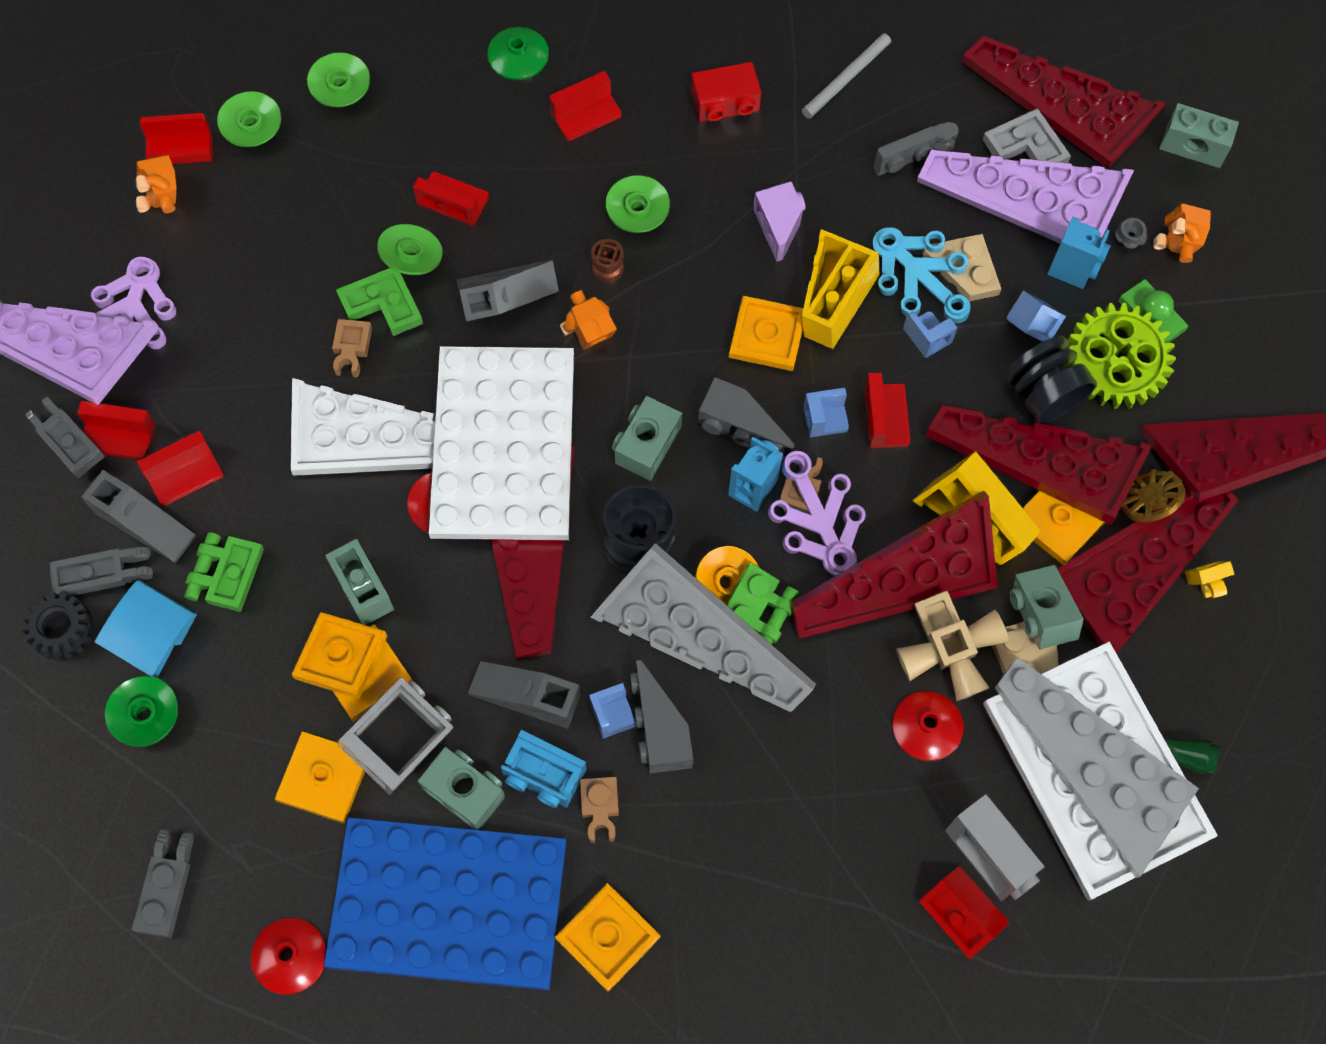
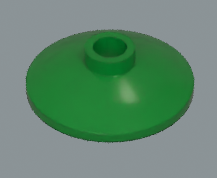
[487,27,549,80]
[105,676,178,747]

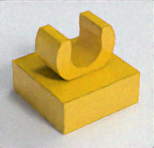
[1184,561,1234,598]

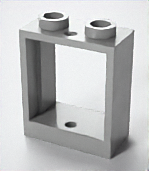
[337,678,454,795]
[945,794,1044,901]

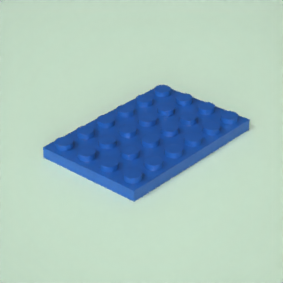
[324,818,567,991]

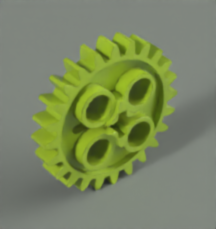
[1067,303,1176,409]

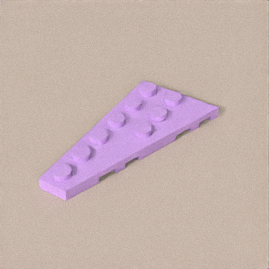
[917,150,1134,244]
[0,301,159,405]

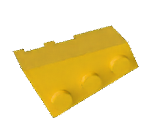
[802,229,879,349]
[913,451,1041,565]

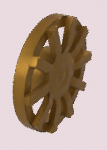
[1121,469,1185,522]

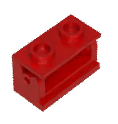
[691,62,761,122]

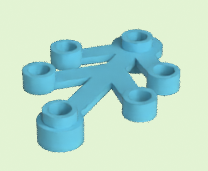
[873,227,970,324]

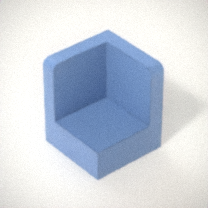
[1007,290,1066,342]
[903,311,957,358]
[803,388,849,437]
[589,683,636,739]

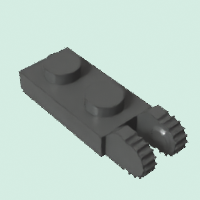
[873,121,959,176]
[25,396,105,479]
[49,546,153,596]
[132,829,194,938]

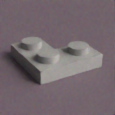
[982,109,1071,163]

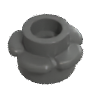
[1115,218,1147,249]

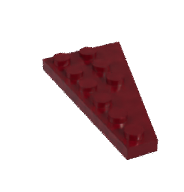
[962,36,1167,169]
[926,405,1152,525]
[1141,413,1326,502]
[491,446,575,661]
[791,490,998,638]
[1057,491,1239,654]

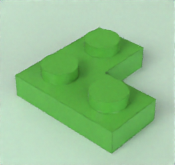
[336,268,423,336]

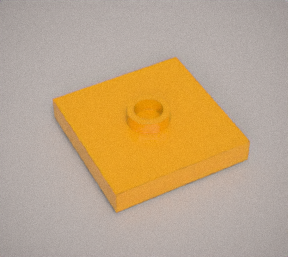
[729,296,803,371]
[1023,491,1104,565]
[291,612,387,699]
[333,624,412,722]
[275,731,365,824]
[555,883,661,992]

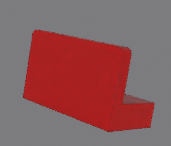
[549,71,622,141]
[140,113,212,164]
[413,172,489,226]
[865,373,910,448]
[77,401,156,460]
[137,431,223,506]
[919,867,1009,959]

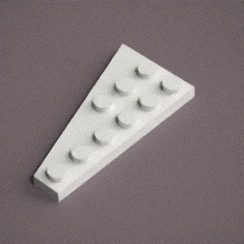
[291,378,436,476]

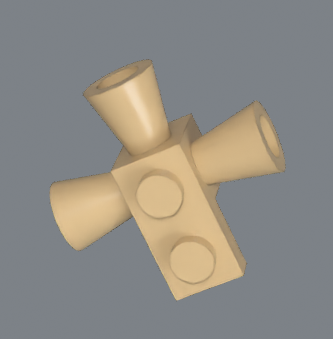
[896,591,1009,701]

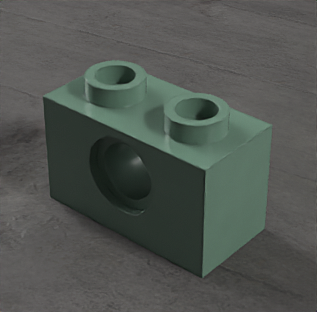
[1160,103,1239,168]
[612,396,682,481]
[325,539,394,625]
[1010,565,1084,650]
[418,747,505,830]

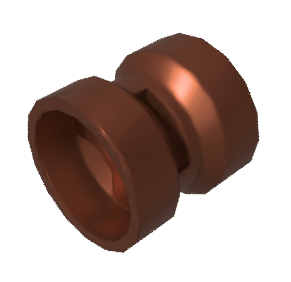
[591,239,624,283]

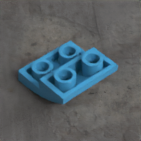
[95,580,197,677]

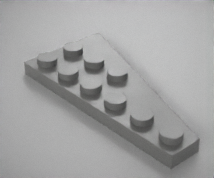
[590,543,816,712]
[995,657,1199,878]

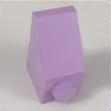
[753,182,805,262]

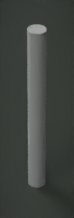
[802,33,891,119]

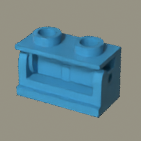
[1047,216,1111,289]
[728,437,783,512]
[501,730,587,808]

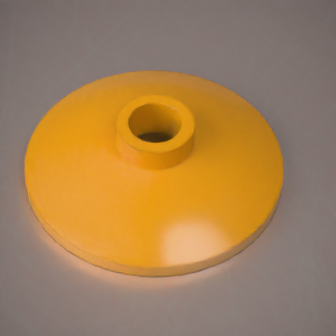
[695,546,759,604]

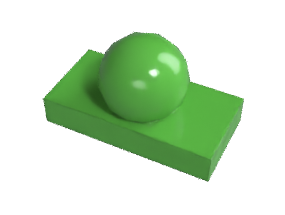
[1118,279,1188,343]

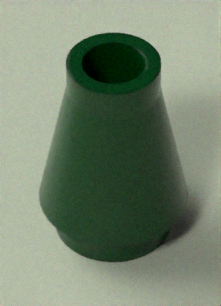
[1166,738,1219,775]

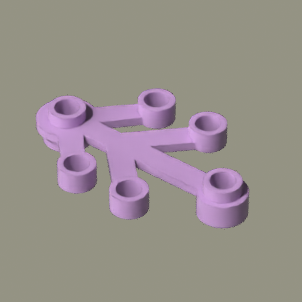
[91,257,176,349]
[768,451,866,576]

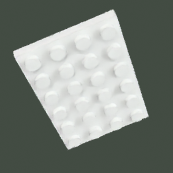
[429,347,574,540]
[983,642,1218,901]

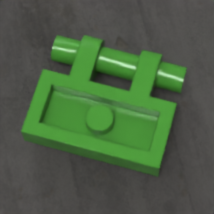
[184,533,264,612]
[725,563,799,645]

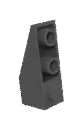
[457,259,559,321]
[698,377,795,459]
[81,470,196,563]
[630,660,693,773]
[468,661,580,729]

